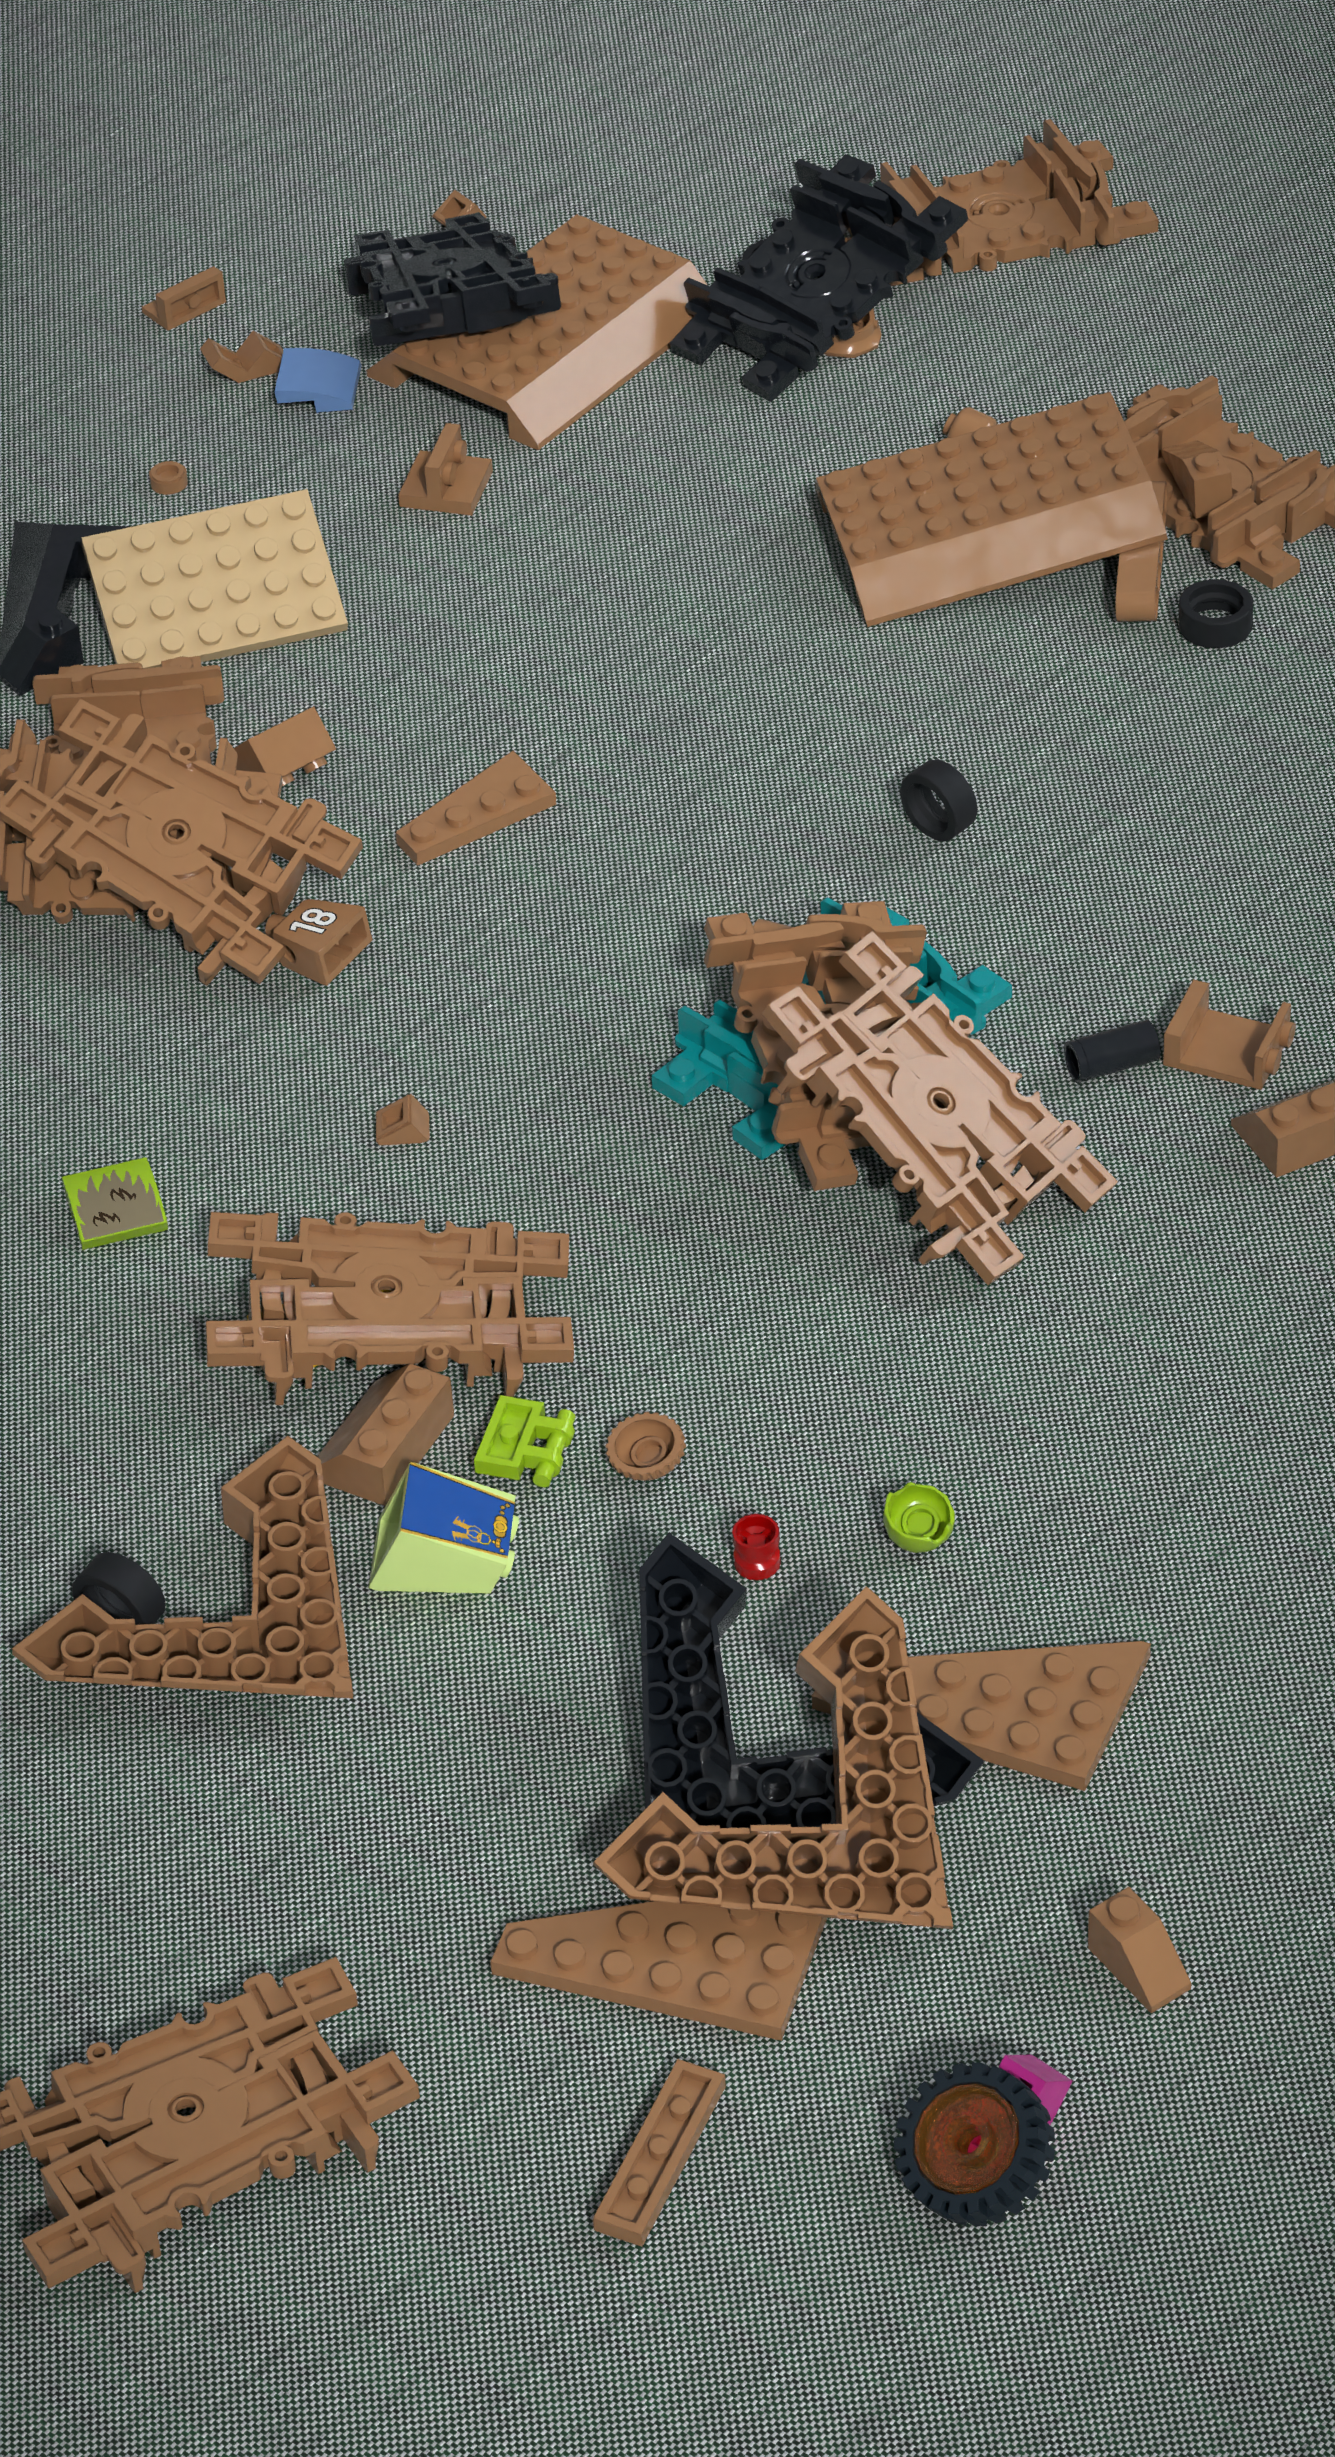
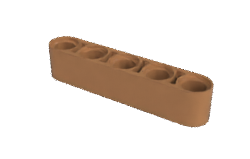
[1115,481,1168,622]

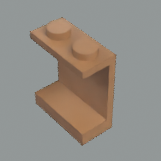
[1163,979,1296,1090]

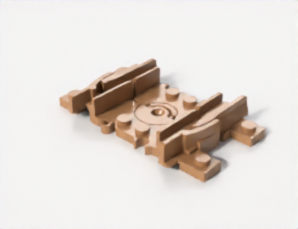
[1124,375,1335,590]

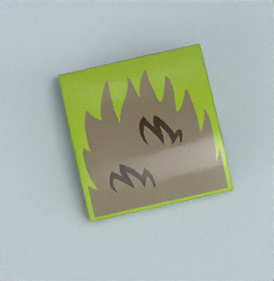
[62,1157,168,1250]

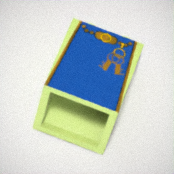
[368,1461,519,1594]

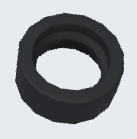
[1178,579,1253,648]
[900,759,978,842]
[72,1552,165,1625]

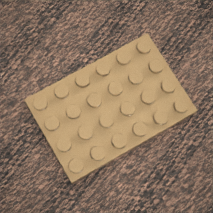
[81,489,348,669]

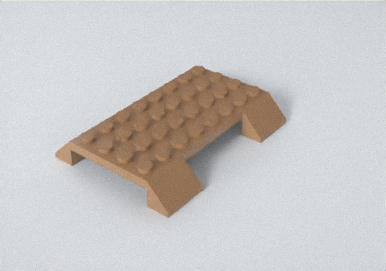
[366,214,708,450]
[814,392,1168,627]

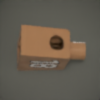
[265,899,373,986]

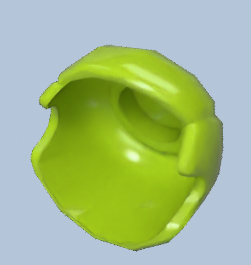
[883,1482,955,1553]

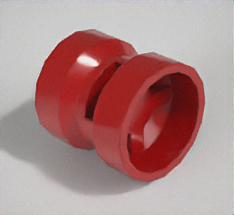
[732,1514,781,1580]

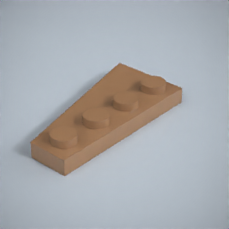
[396,751,557,866]

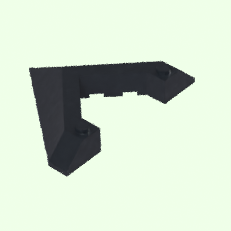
[0,521,133,696]
[639,1532,984,1828]

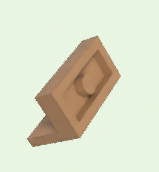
[142,266,226,331]

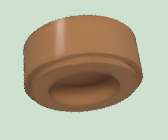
[149,461,188,495]

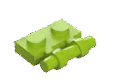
[474,1395,576,1487]

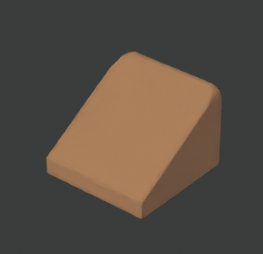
[432,190,487,227]
[376,1094,430,1145]

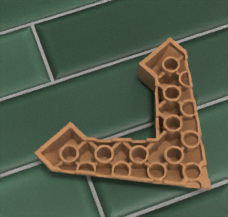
[12,1436,353,1699]
[593,1586,953,1929]

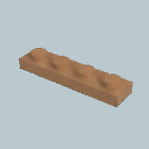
[593,2059,726,2247]

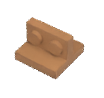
[398,423,493,516]

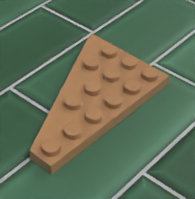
[812,1641,1151,1791]
[490,1901,828,2041]

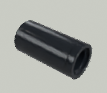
[1064,1019,1160,1083]

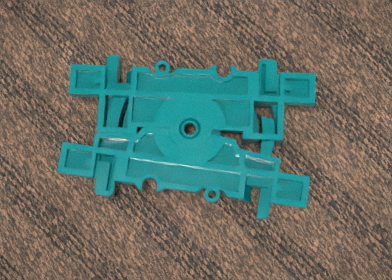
[651,897,1012,1160]

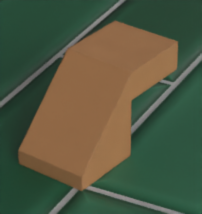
[200,330,283,383]

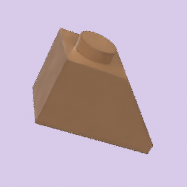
[1088,1887,1191,2013]

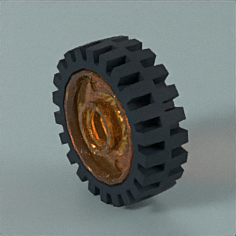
[894,2062,1055,2227]

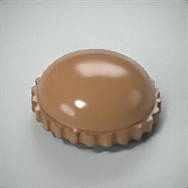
[605,1412,686,1481]

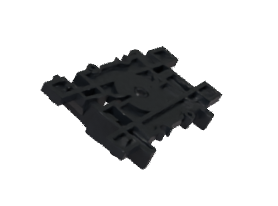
[670,154,968,402]
[344,212,561,346]

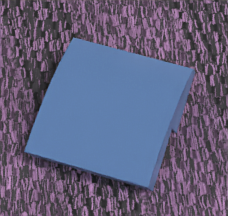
[274,348,361,413]

